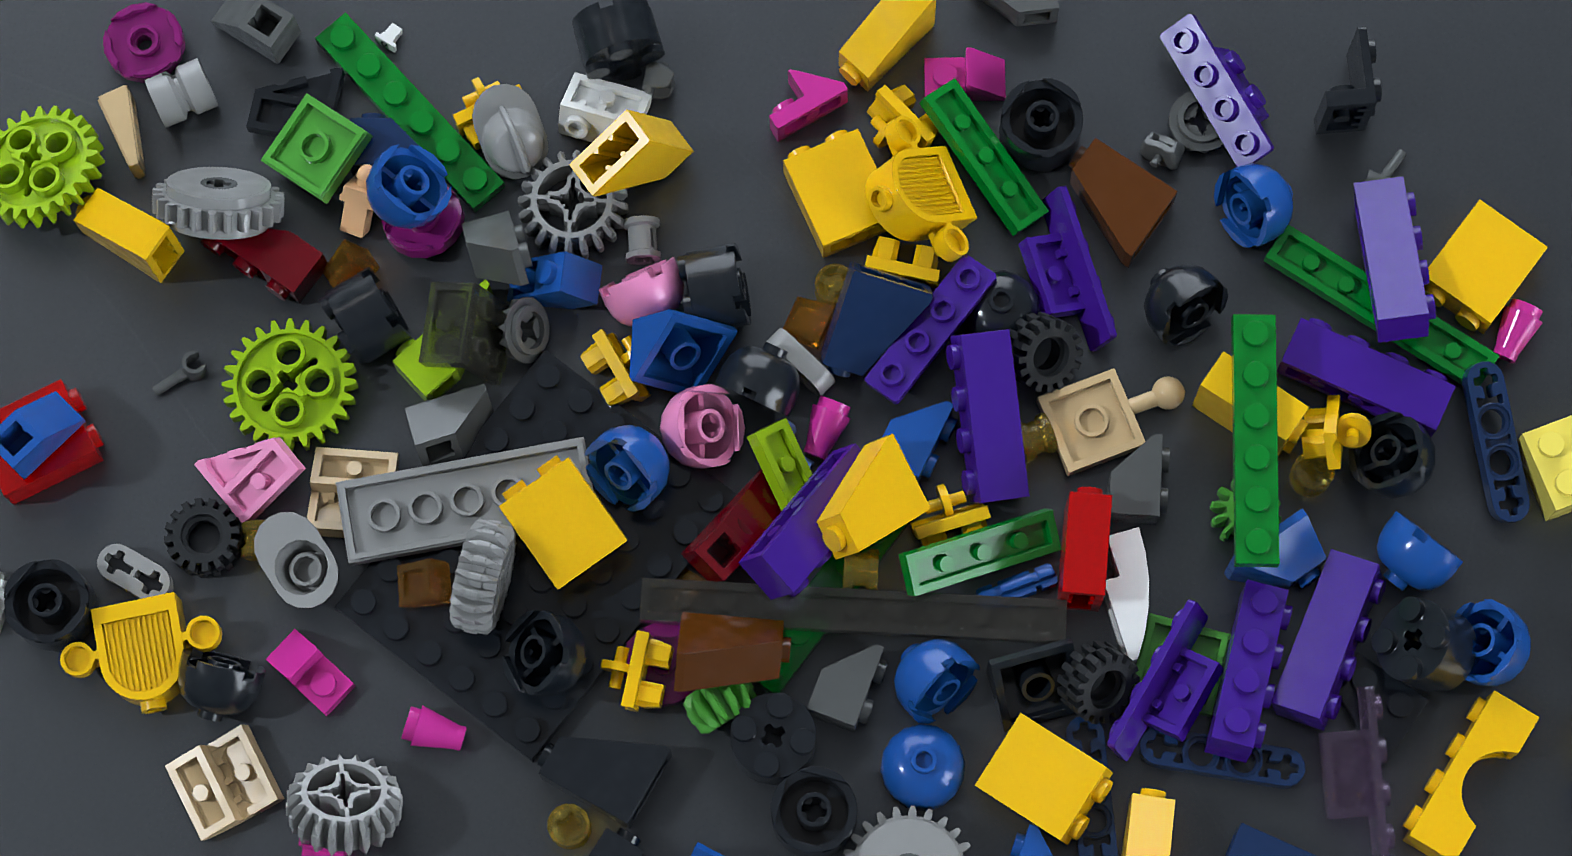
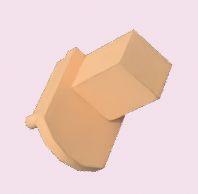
[339,164,373,238]

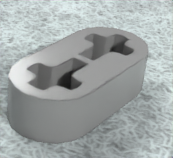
[766,328,835,397]
[97,544,174,599]

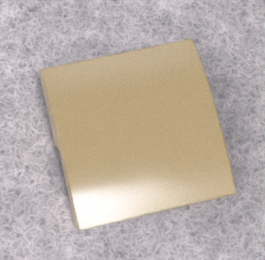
[307,447,399,538]
[165,724,285,841]

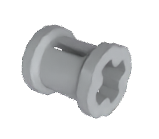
[623,215,661,265]

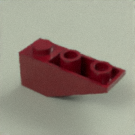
[200,228,329,304]
[681,469,781,583]

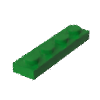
[919,78,1049,236]
[898,508,1062,596]

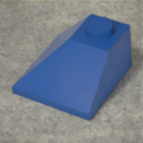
[1224,508,1327,590]

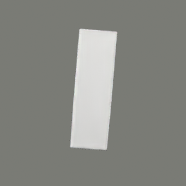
[1104,527,1149,664]

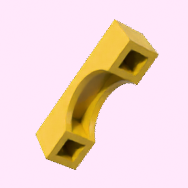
[1403,690,1539,856]

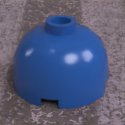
[366,144,452,229]
[1214,163,1293,248]
[585,425,670,511]
[1377,511,1463,591]
[1456,599,1531,686]
[894,639,980,724]
[880,724,966,811]

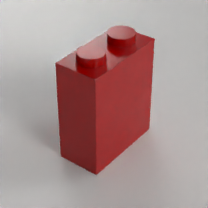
[0,379,104,505]
[1056,487,1112,612]

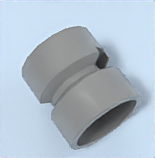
[145,58,219,128]

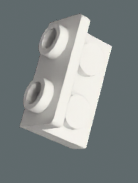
[558,72,652,142]

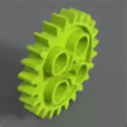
[0,105,105,229]
[222,318,359,452]

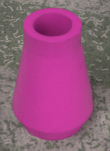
[1493,299,1543,363]
[803,396,851,460]
[401,705,467,751]

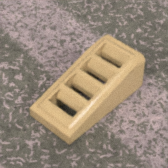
[98,85,145,179]

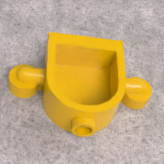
[865,116,978,262]
[60,592,222,714]

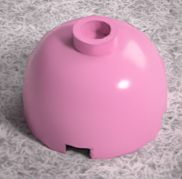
[599,257,684,327]
[660,384,745,469]

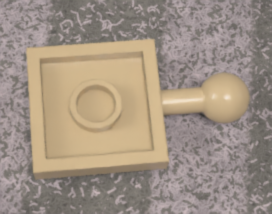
[1036,368,1185,476]

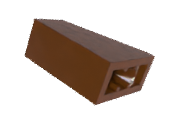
[1069,138,1178,268]
[674,612,791,692]

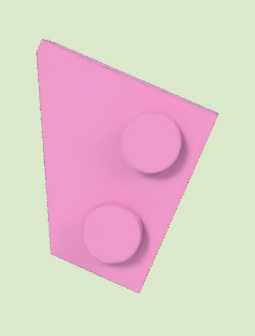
[194,437,306,525]

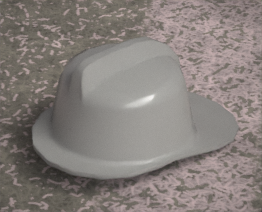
[472,84,549,179]
[254,512,339,608]

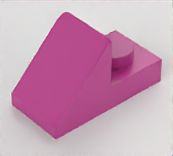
[924,47,1006,101]
[769,69,848,142]
[266,629,356,717]

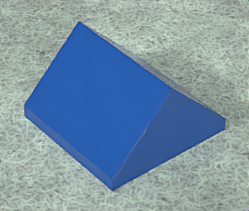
[629,309,738,393]

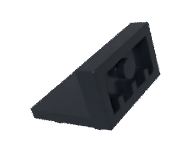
[1314,26,1382,135]

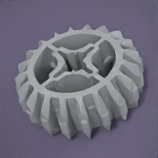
[518,149,629,259]
[449,519,517,635]
[286,753,403,856]

